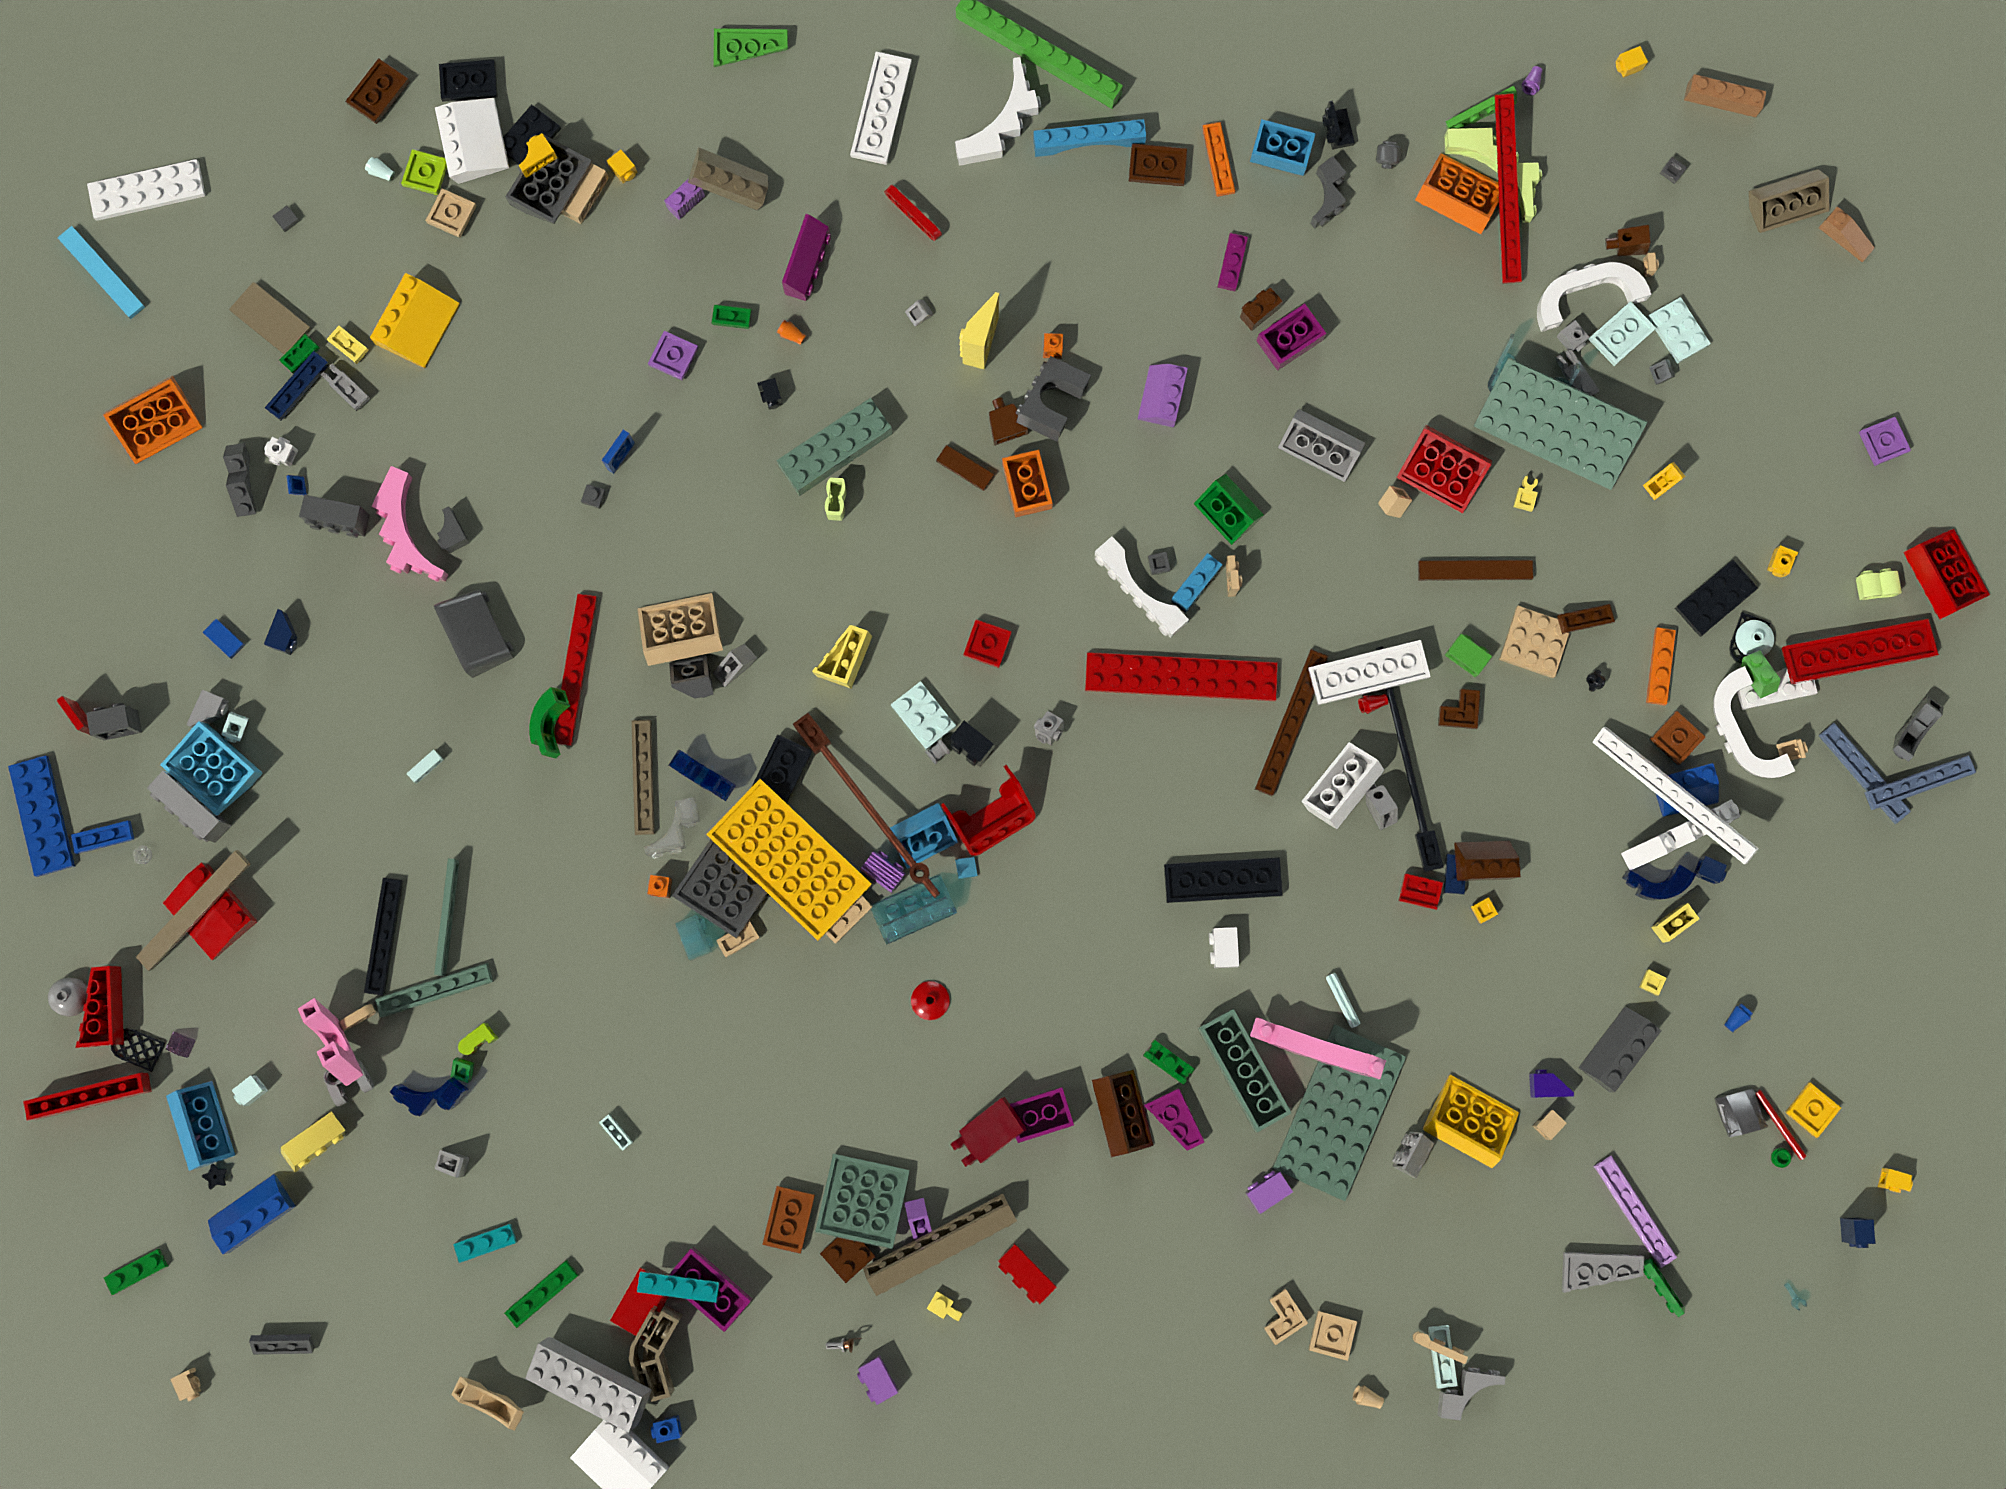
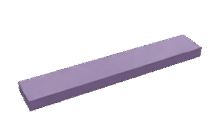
[1594,1156,1677,1268]

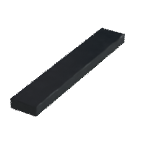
[364,878,403,996]

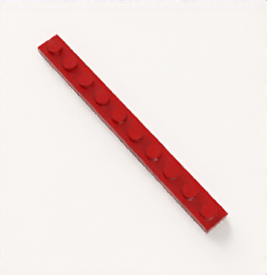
[1494,93,1522,284]

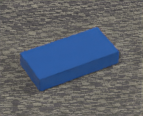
[203,619,245,659]

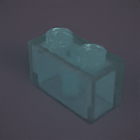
[675,915,714,961]

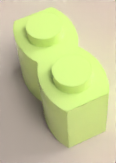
[825,478,847,521]
[1856,568,1902,600]

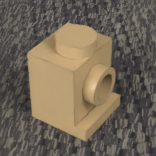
[170,1368,201,1402]

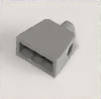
[1366,783,1398,830]

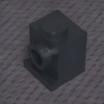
[757,378,783,410]

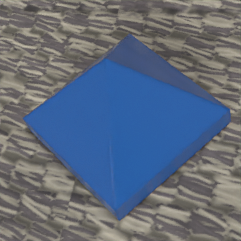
[287,475,307,495]

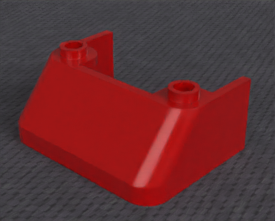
[941,764,1036,856]

